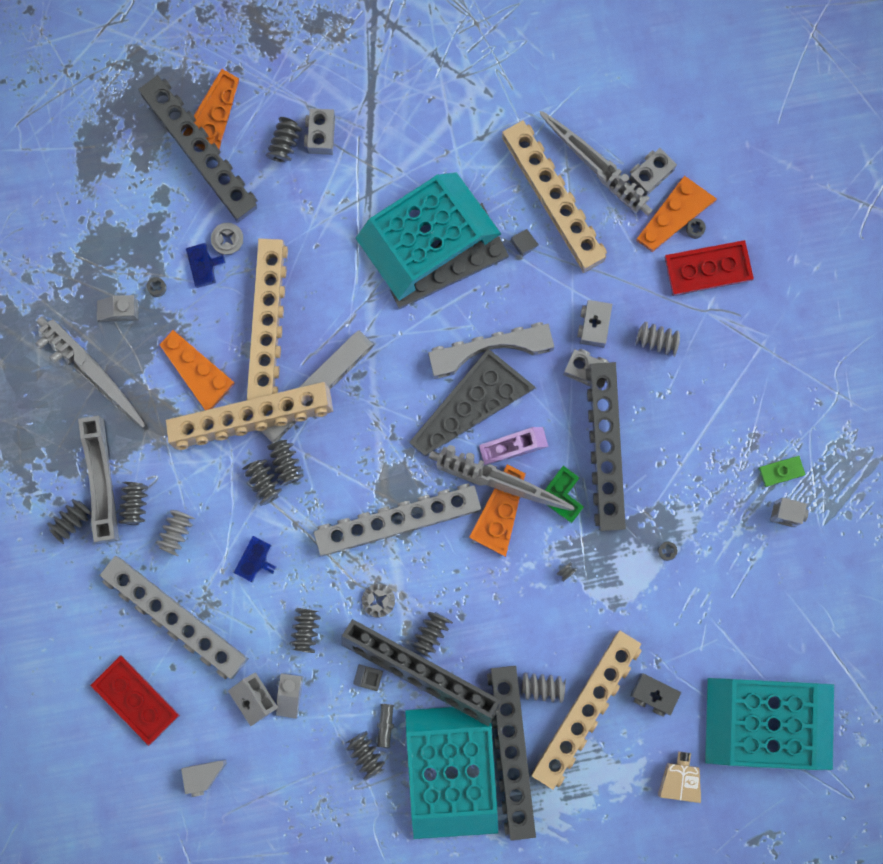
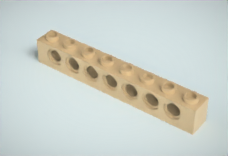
[502,120,607,273]
[247,238,288,400]
[166,382,333,450]
[531,630,642,790]

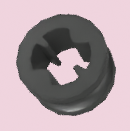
[686,218,706,239]
[147,277,166,297]
[658,541,678,561]
[557,562,577,582]

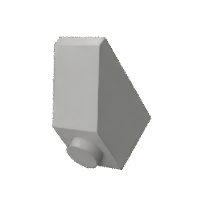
[97,295,138,322]
[276,673,304,718]
[181,760,227,797]

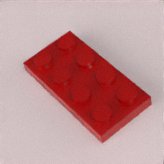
[664,240,754,296]
[90,655,180,746]

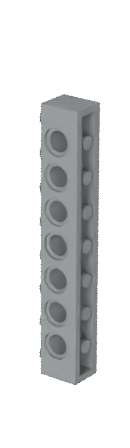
[314,483,481,557]
[99,556,249,679]

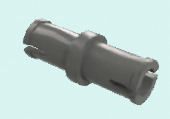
[377,704,394,748]

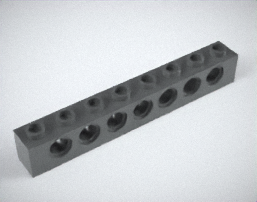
[138,75,258,222]
[586,362,626,531]
[342,619,501,726]
[487,666,536,841]

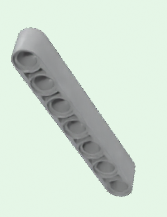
[261,330,374,443]

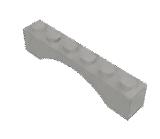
[428,322,554,379]
[78,416,119,544]

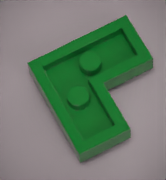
[545,466,584,524]

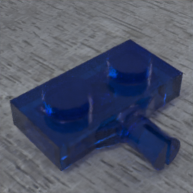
[186,243,226,288]
[233,536,277,583]

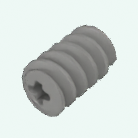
[635,322,680,357]
[155,510,195,556]
[521,673,566,703]

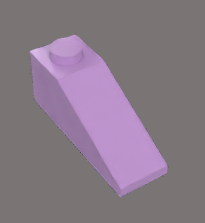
[479,427,548,465]

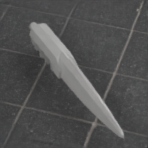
[540,111,653,216]
[35,316,145,428]
[429,445,575,511]

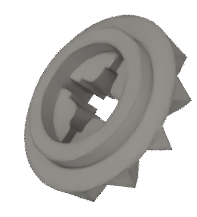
[211,223,243,255]
[362,584,395,617]

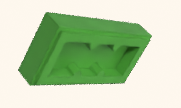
[759,456,806,487]

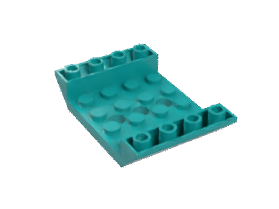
[356,172,501,301]
[705,678,834,770]
[405,707,499,839]

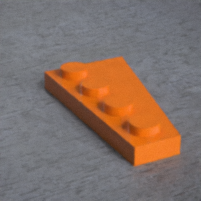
[183,69,239,151]
[636,175,717,252]
[160,330,235,410]
[469,464,526,557]

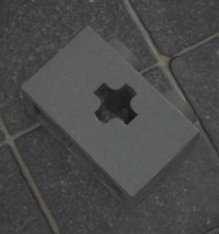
[630,673,682,717]

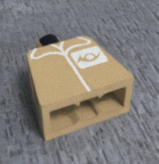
[658,751,701,803]

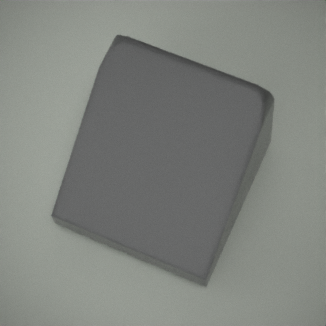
[511,229,539,257]
[353,664,383,691]

